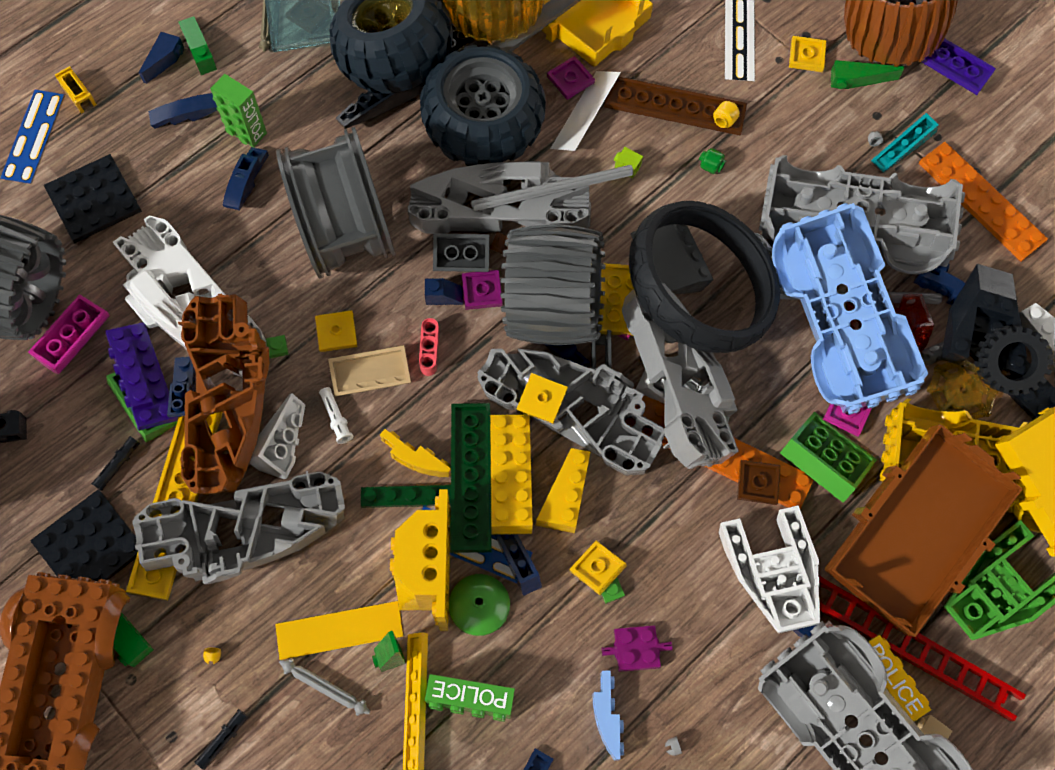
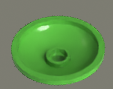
[449,574,510,636]

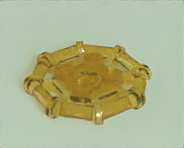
[927,360,999,420]

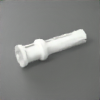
[319,387,354,444]

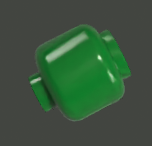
[699,148,726,175]

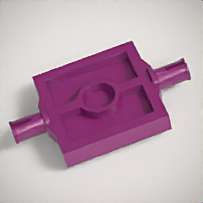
[601,626,673,672]

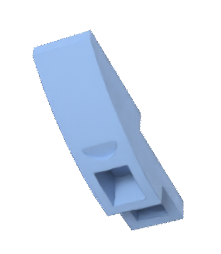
[592,671,624,761]

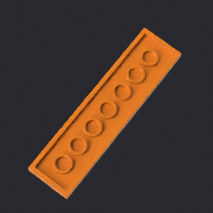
[918,142,1048,262]

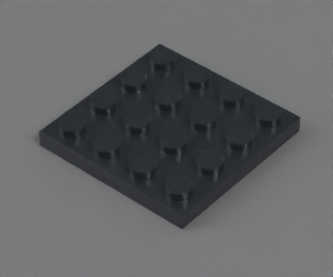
[44,154,142,244]
[30,489,138,581]

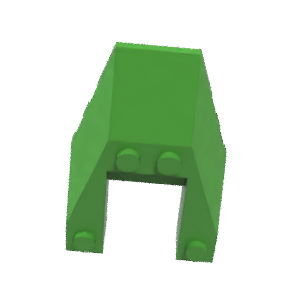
[944,520,1055,641]

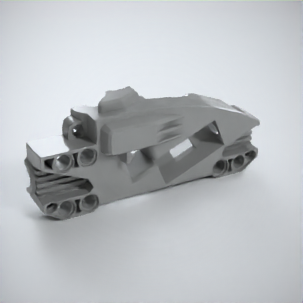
[477,349,665,476]
[132,471,345,584]

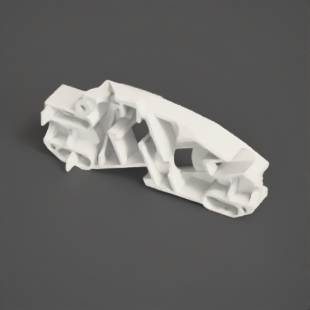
[113,215,267,377]

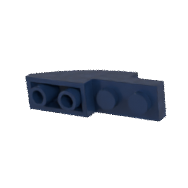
[222,147,269,211]
[913,270,965,306]
[167,356,196,418]

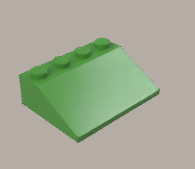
[780,412,877,503]

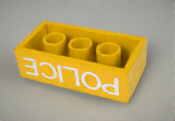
[868,635,931,722]

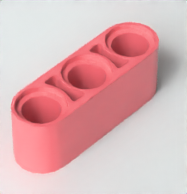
[419,318,439,376]

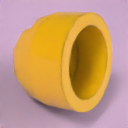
[203,647,221,664]

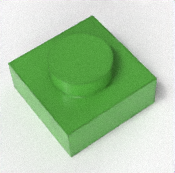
[266,335,289,358]
[601,578,625,604]

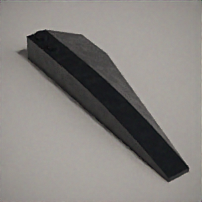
[336,10,490,129]

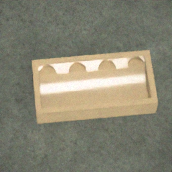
[328,345,411,397]

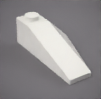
[249,393,305,479]

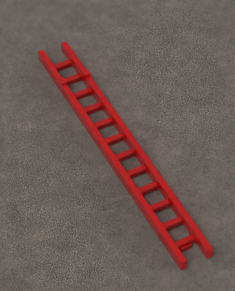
[818,575,1026,721]

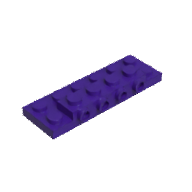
[922,39,996,95]
[105,322,178,431]

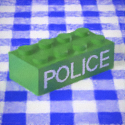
[210,74,267,147]
[425,674,515,722]

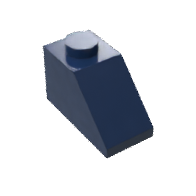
[425,278,463,305]

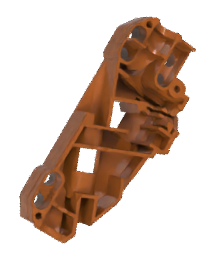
[178,293,270,495]

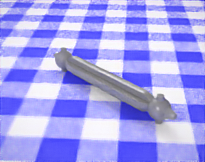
[279,658,371,716]

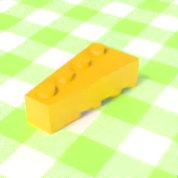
[536,448,590,533]

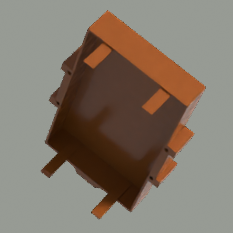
[824,424,1023,637]

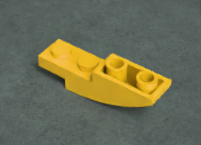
[380,429,451,477]

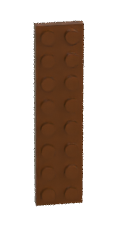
[604,77,747,136]

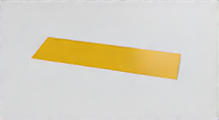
[275,601,403,660]

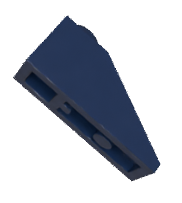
[139,32,184,84]

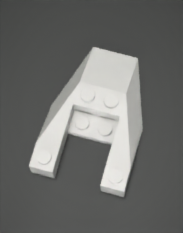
[719,506,820,633]

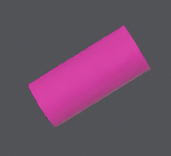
[28,294,110,375]

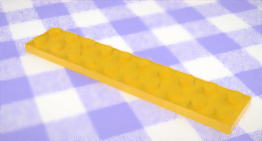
[126,412,223,601]

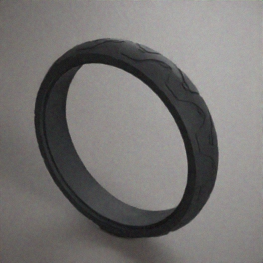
[629,201,780,353]

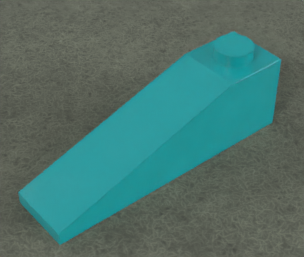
[871,113,939,173]

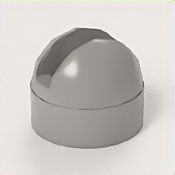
[868,131,883,147]
[665,736,682,756]

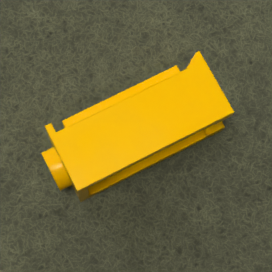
[55,66,97,114]

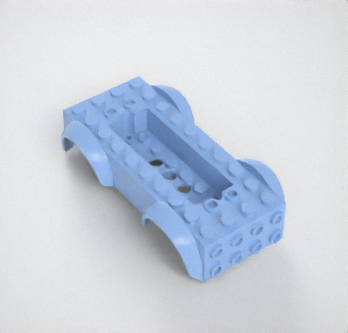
[772,203,928,415]

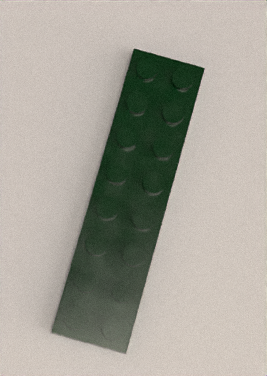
[450,403,492,553]

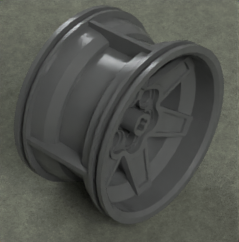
[276,126,396,279]

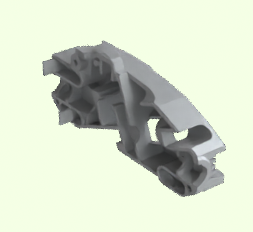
[408,161,591,234]
[622,283,738,469]

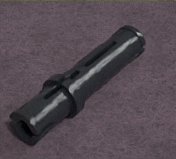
[91,436,140,491]
[194,709,249,770]

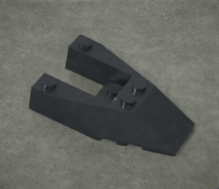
[941,264,1027,379]

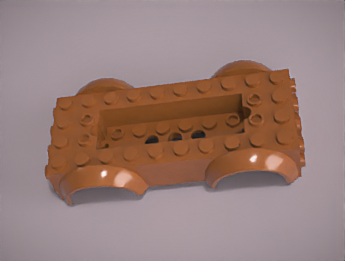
[0,572,130,770]

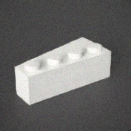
[1020,303,1055,372]

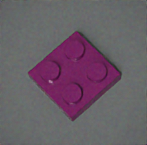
[547,56,595,100]
[462,270,503,310]

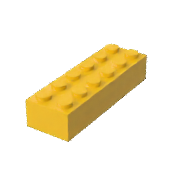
[490,415,533,534]

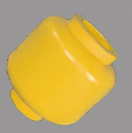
[713,101,740,128]

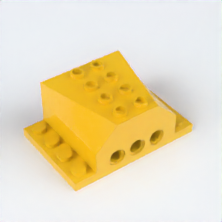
[390,489,451,631]

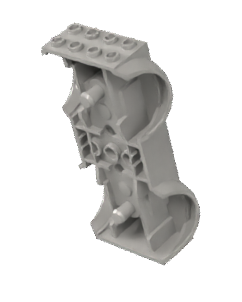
[759,155,965,274]
[758,621,973,770]

